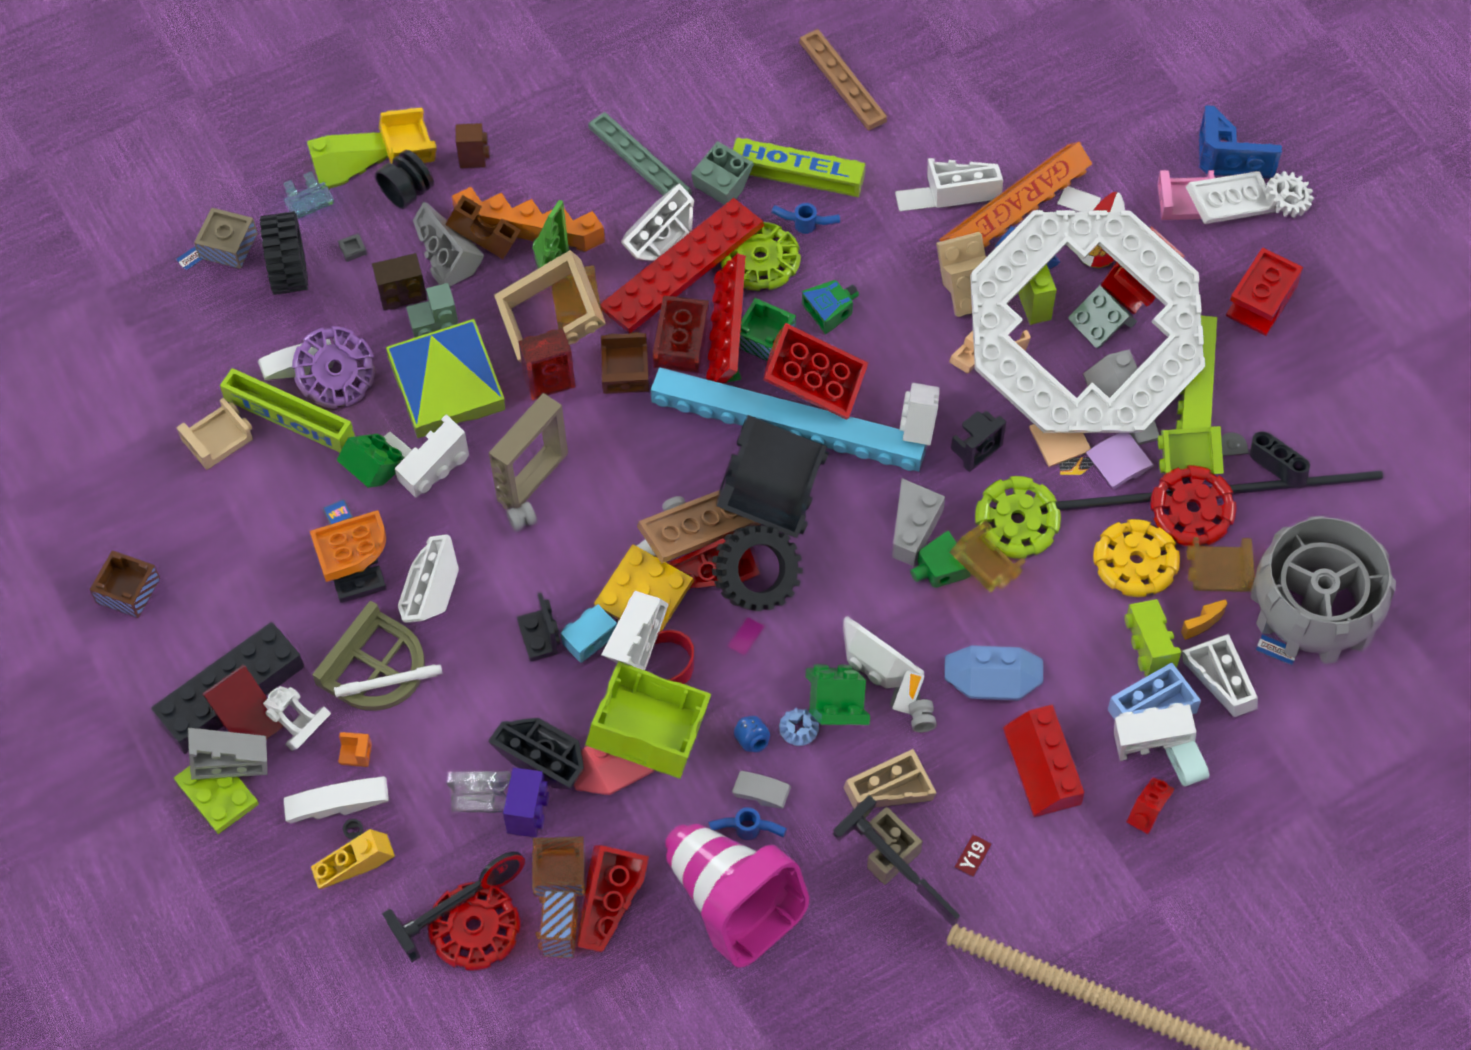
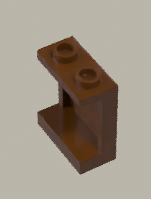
[600,332,649,394]

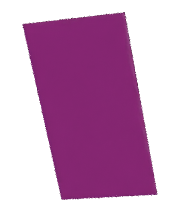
[727,617,765,656]

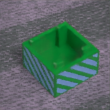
[739,298,796,361]

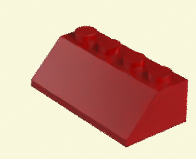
[1003,704,1085,817]

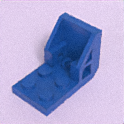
[1199,105,1282,179]

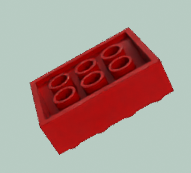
[763,323,868,420]

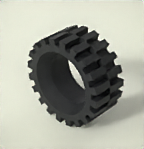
[260,211,308,295]
[712,526,803,611]

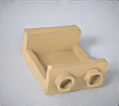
[176,398,253,470]

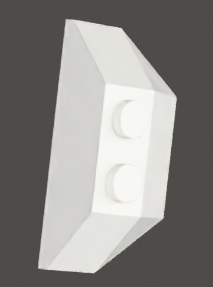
[621,183,694,261]
[398,534,459,623]
[843,616,924,689]

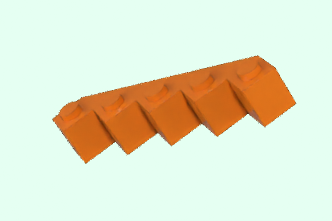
[452,187,605,252]

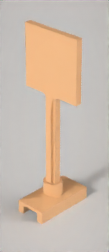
[1009,330,1091,467]

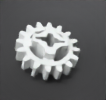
[1264,171,1314,218]

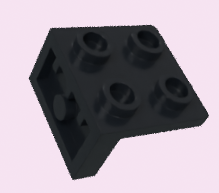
[516,592,561,662]

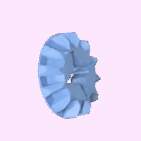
[779,707,819,746]

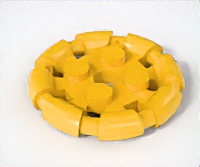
[1093,519,1180,597]

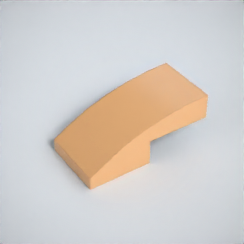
[949,331,975,374]

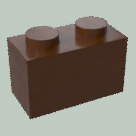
[455,123,490,169]

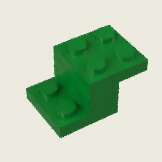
[805,664,870,725]

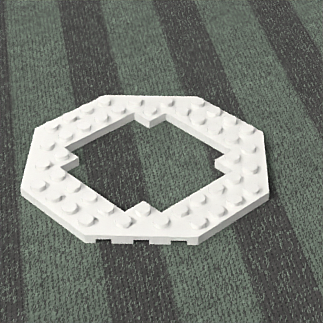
[970,210,1205,433]

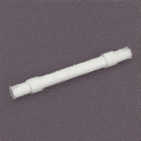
[334,664,443,698]

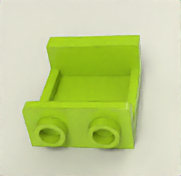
[1157,426,1224,475]

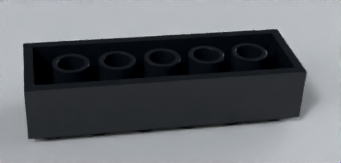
[151,621,305,754]

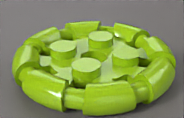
[721,222,801,291]
[975,476,1061,559]

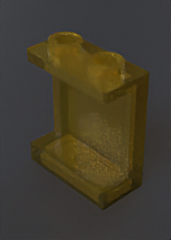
[551,266,602,329]
[950,521,1026,593]

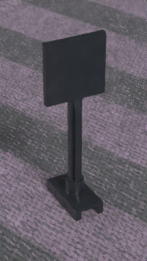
[832,794,960,926]

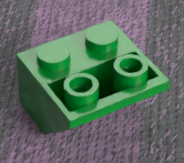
[336,433,405,488]

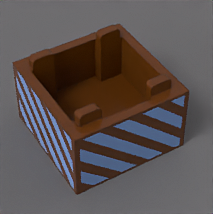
[89,550,161,618]

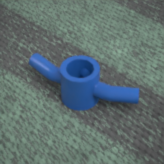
[771,203,840,234]
[708,807,787,840]

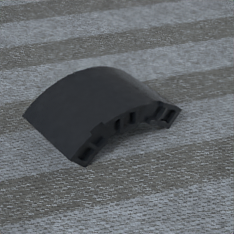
[716,415,829,538]

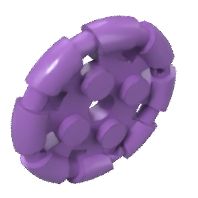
[292,326,376,409]

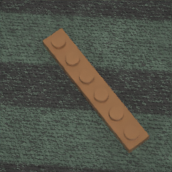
[800,29,887,131]

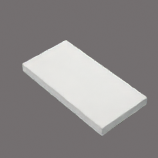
[1186,171,1277,224]

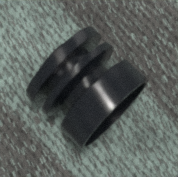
[375,149,434,210]

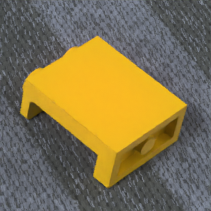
[379,108,437,164]

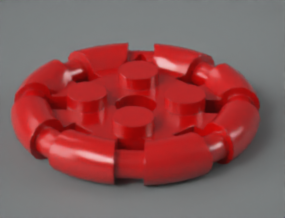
[1150,465,1237,547]
[428,882,520,971]

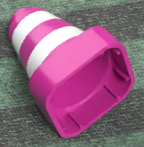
[665,824,809,968]

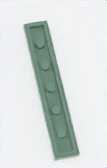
[588,112,692,196]

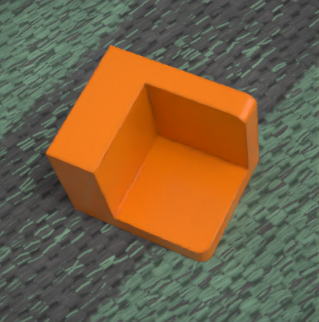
[338,732,372,767]

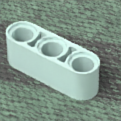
[1165,741,1209,787]

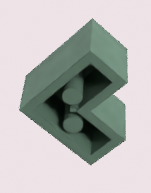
[406,283,458,338]

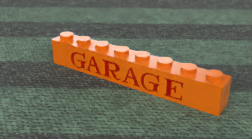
[939,141,1092,248]

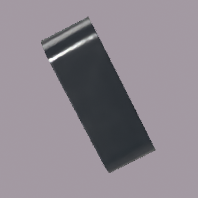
[1250,431,1311,488]

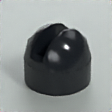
[343,819,364,840]

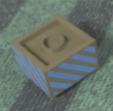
[194,207,258,269]

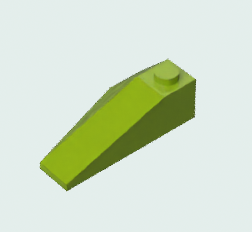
[307,132,389,191]

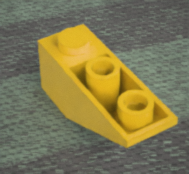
[311,829,395,889]

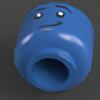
[734,716,770,752]

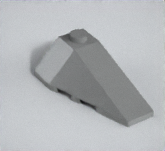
[413,202,484,287]
[1083,349,1159,445]

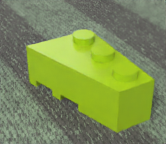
[1124,599,1182,677]

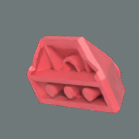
[573,746,654,795]

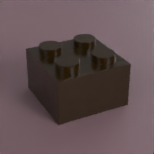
[372,253,427,311]

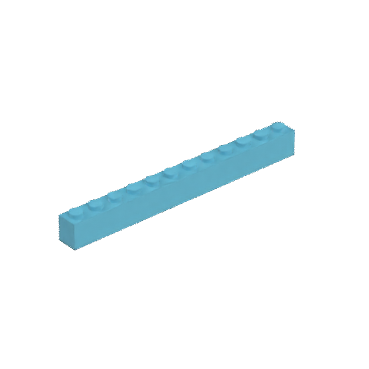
[651,367,927,472]

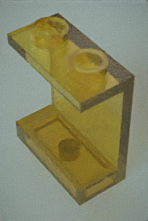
[1187,537,1255,592]

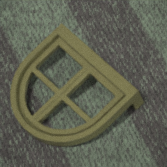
[312,600,425,711]

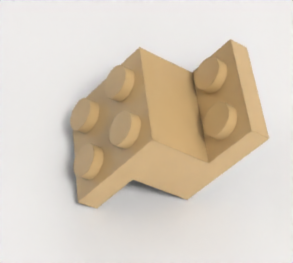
[936,232,986,317]

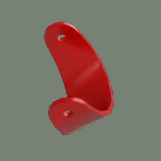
[655,630,694,684]

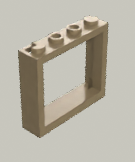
[489,393,568,509]

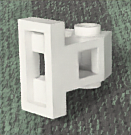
[263,686,331,751]

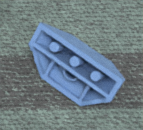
[945,646,1043,701]

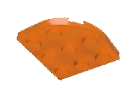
[310,510,386,582]

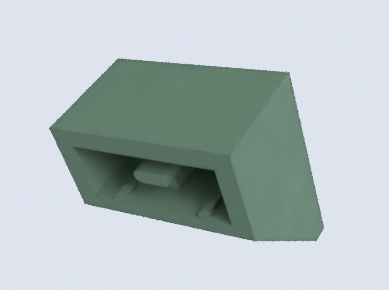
[691,141,753,205]

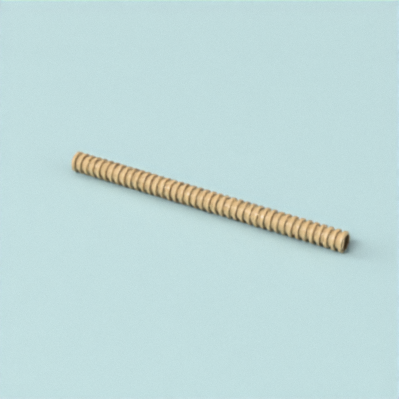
[947,923,1257,1050]

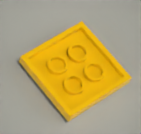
[594,544,694,631]

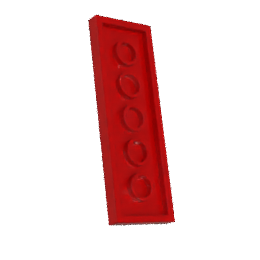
[706,253,746,384]

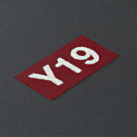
[954,834,992,877]

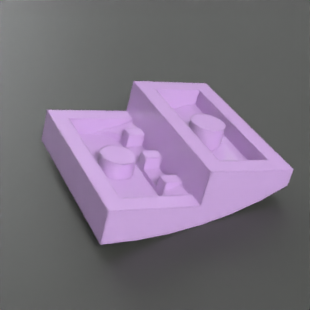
[1086,433,1154,490]

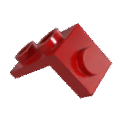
[1126,777,1175,834]

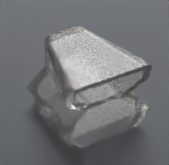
[446,771,511,813]

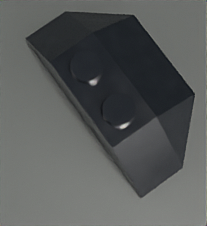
[488,717,584,790]

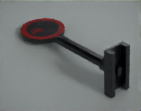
[382,851,525,963]

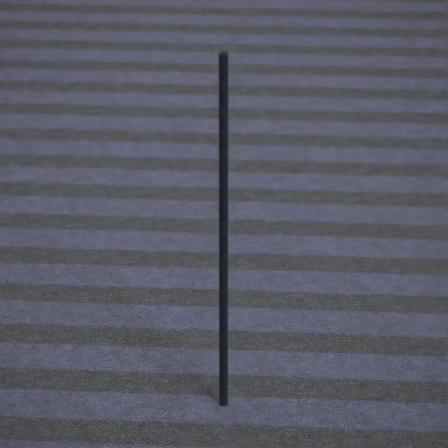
[993,470,1383,515]

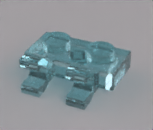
[283,171,334,219]

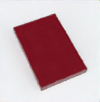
[202,665,284,739]

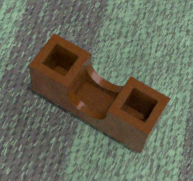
[445,195,521,259]

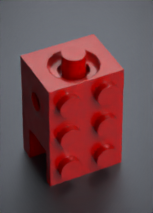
[1100,226,1185,315]
[1226,247,1303,336]

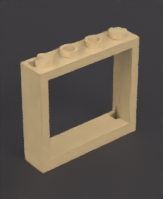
[494,250,606,368]

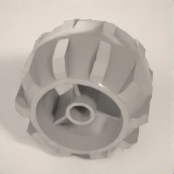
[1250,516,1396,664]

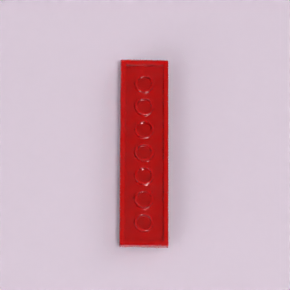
[599,198,764,334]

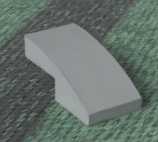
[732,771,791,809]

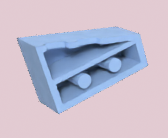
[1108,663,1201,719]

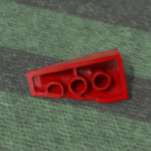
[667,539,761,589]
[577,845,649,952]

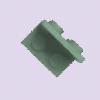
[1068,285,1138,349]

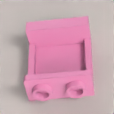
[1157,170,1214,220]

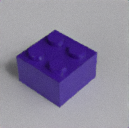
[503,767,550,838]

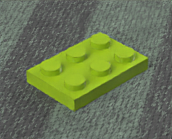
[173,766,259,834]

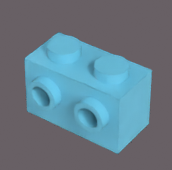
[561,604,617,663]

